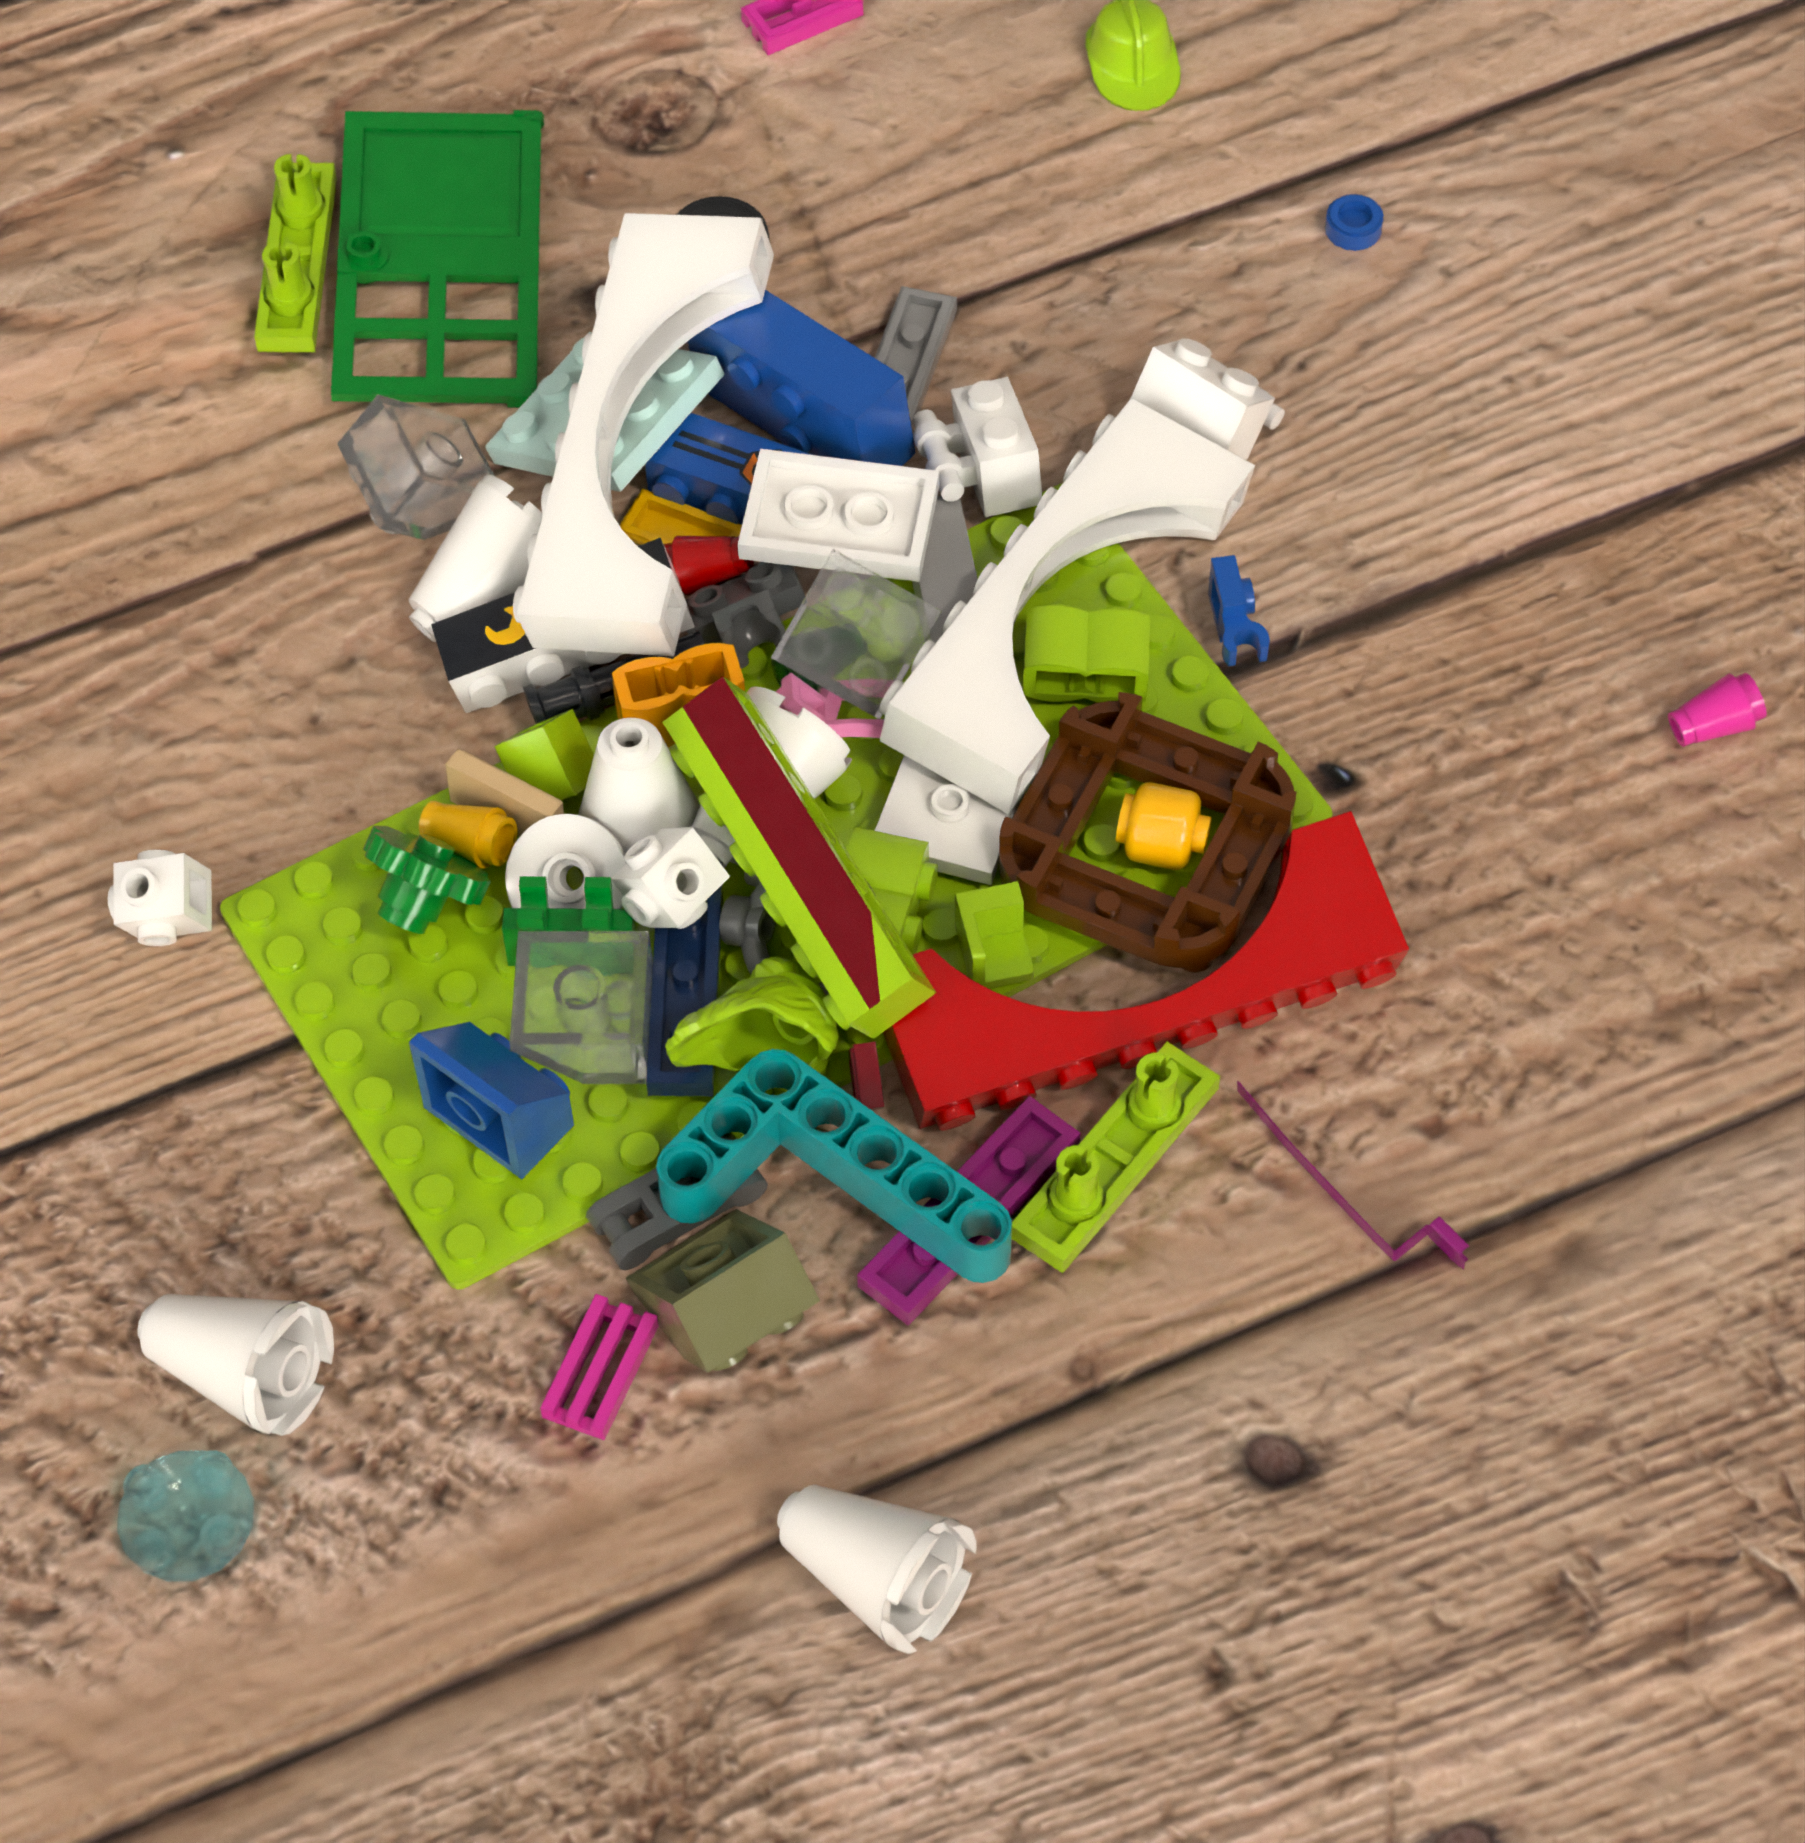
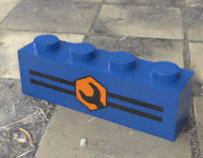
[645,413,812,525]

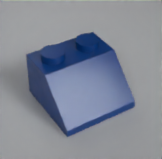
[409,1022,574,1179]

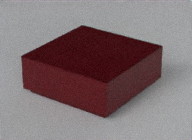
[847,1041,885,1110]

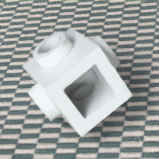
[611,827,730,929]
[108,850,212,946]

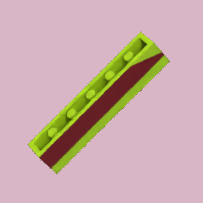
[662,676,936,1039]

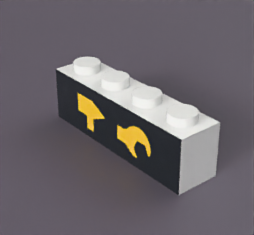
[431,538,695,713]

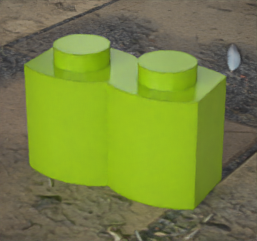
[1023,603,1150,703]
[846,827,938,954]

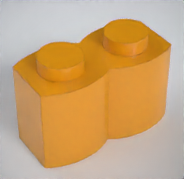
[612,643,745,748]

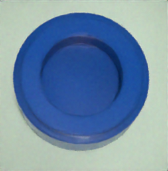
[1325,194,1384,251]

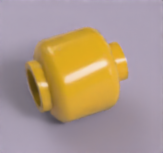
[1116,782,1212,870]

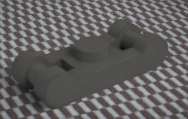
[586,1132,768,1270]

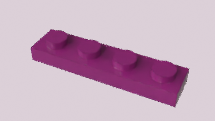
[857,1096,1080,1326]

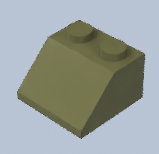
[626,1209,820,1373]

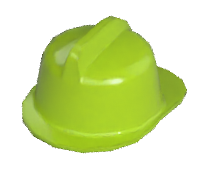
[1085,0,1181,111]

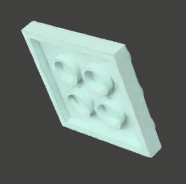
[485,332,725,492]

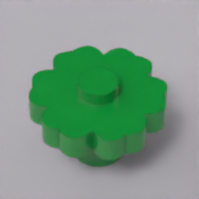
[363,825,491,934]

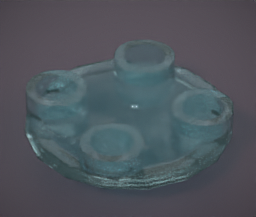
[117,1450,255,1582]

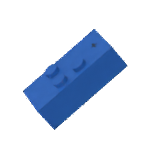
[687,290,916,466]

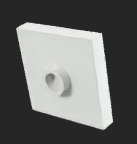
[875,755,1027,885]

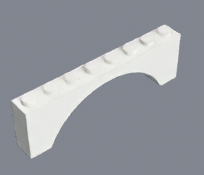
[513,213,774,657]
[879,398,1255,814]

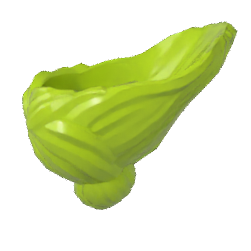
[665,956,839,1073]

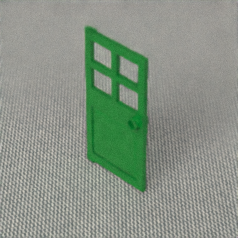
[331,110,544,408]

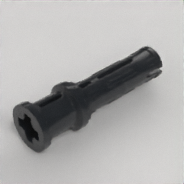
[523,630,705,724]

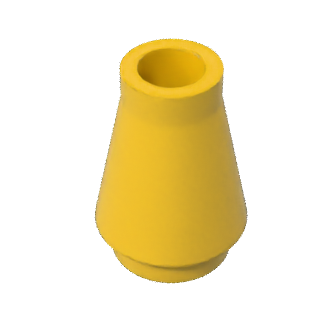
[419,801,518,868]

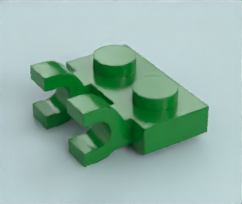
[502,876,637,970]

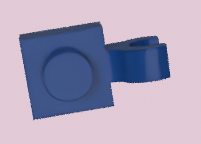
[1208,555,1270,666]

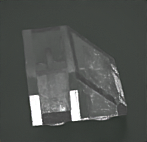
[771,549,942,720]

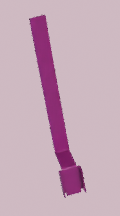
[1237,1081,1469,1270]

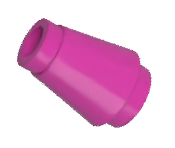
[1668,672,1767,747]

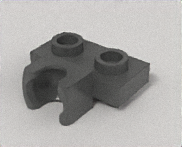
[686,562,808,669]

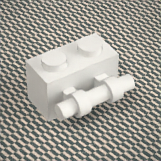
[1130,338,1285,460]
[913,377,1042,517]

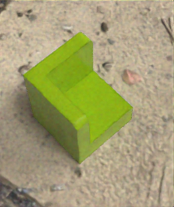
[494,709,594,800]
[955,881,1034,989]

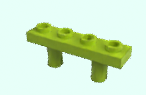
[254,154,337,352]
[1012,1042,1220,1274]

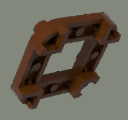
[999,692,1297,973]

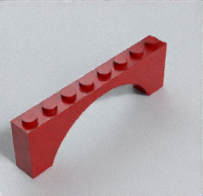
[883,811,1409,1130]

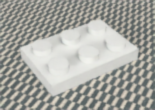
[738,449,939,582]

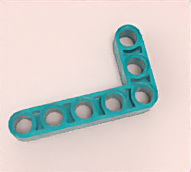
[656,1049,1012,1283]

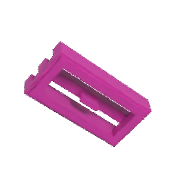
[741,0,863,56]
[540,1294,659,1441]

